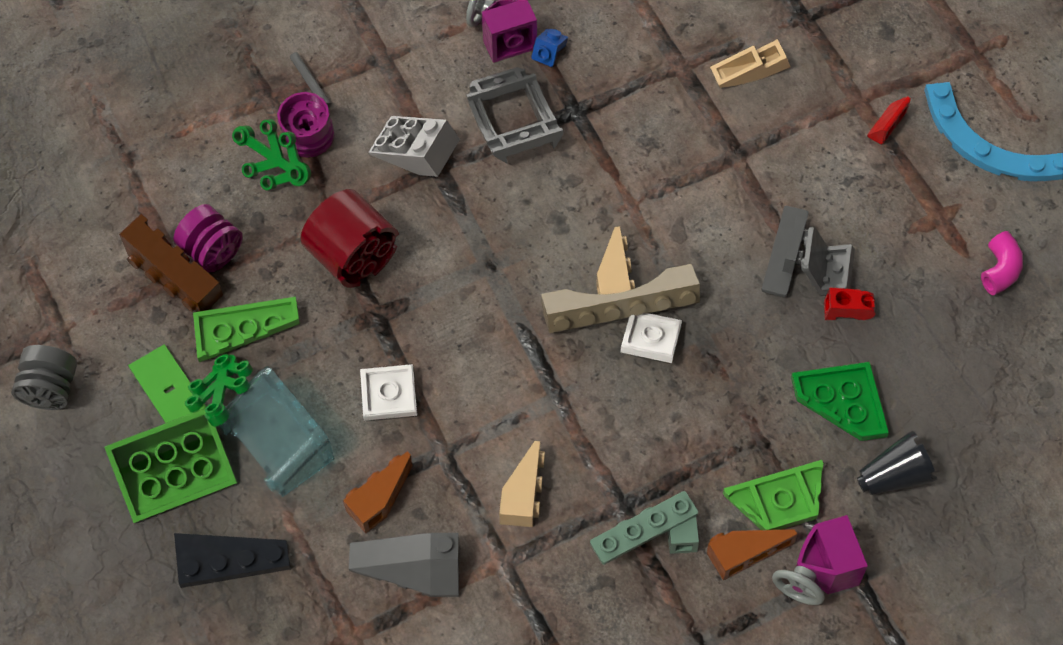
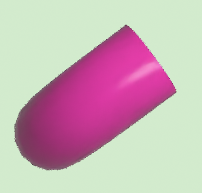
[981,231,1023,295]

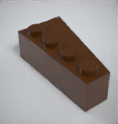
[119,214,223,312]

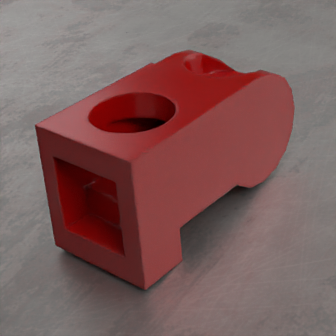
[824,287,875,320]

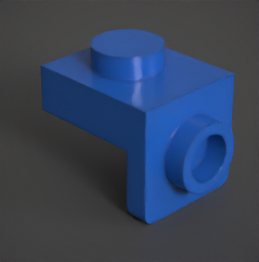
[531,29,568,67]

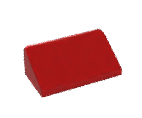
[867,96,911,145]

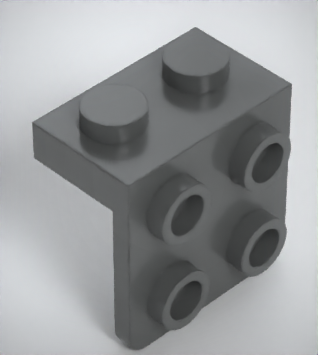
[801,227,855,296]

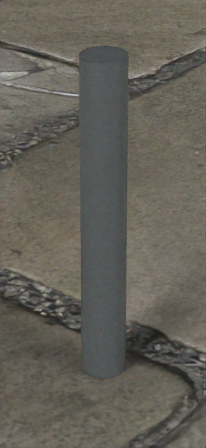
[290,52,332,108]

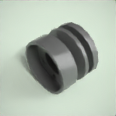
[11,345,78,410]

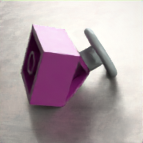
[466,0,537,63]
[772,515,868,605]

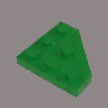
[791,362,889,441]

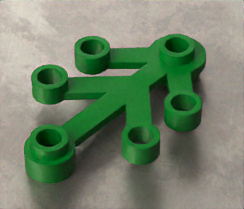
[232,119,311,190]
[185,354,253,427]

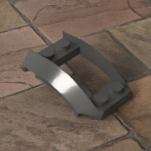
[466,67,564,164]

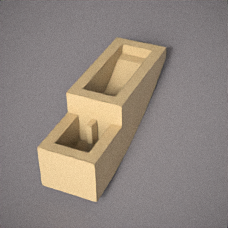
[710,39,790,88]

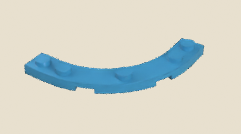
[924,82,1063,182]

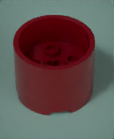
[301,189,399,288]

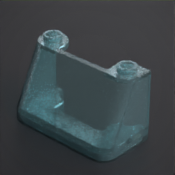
[219,366,335,497]

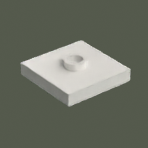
[620,313,682,363]
[360,364,417,421]

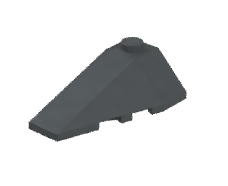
[349,533,460,597]

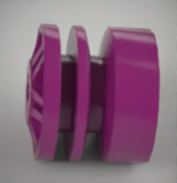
[277,92,335,158]
[173,204,243,272]

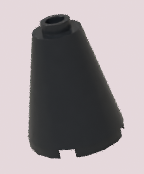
[857,431,937,495]

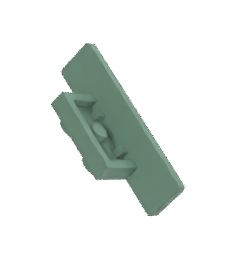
[590,491,698,565]

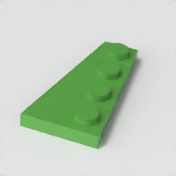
[193,297,300,363]

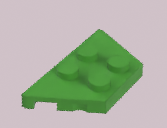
[723,460,823,530]

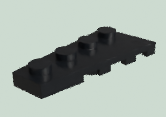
[174,533,291,588]

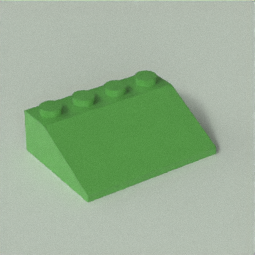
[104,408,237,523]

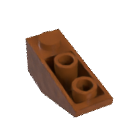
[343,451,413,533]

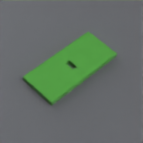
[128,344,206,423]

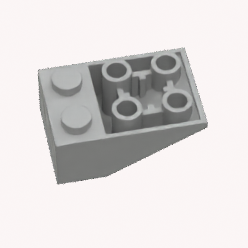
[368,116,460,177]

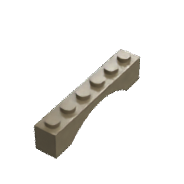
[541,264,700,333]

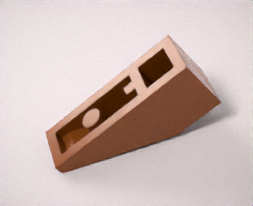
[707,529,797,581]

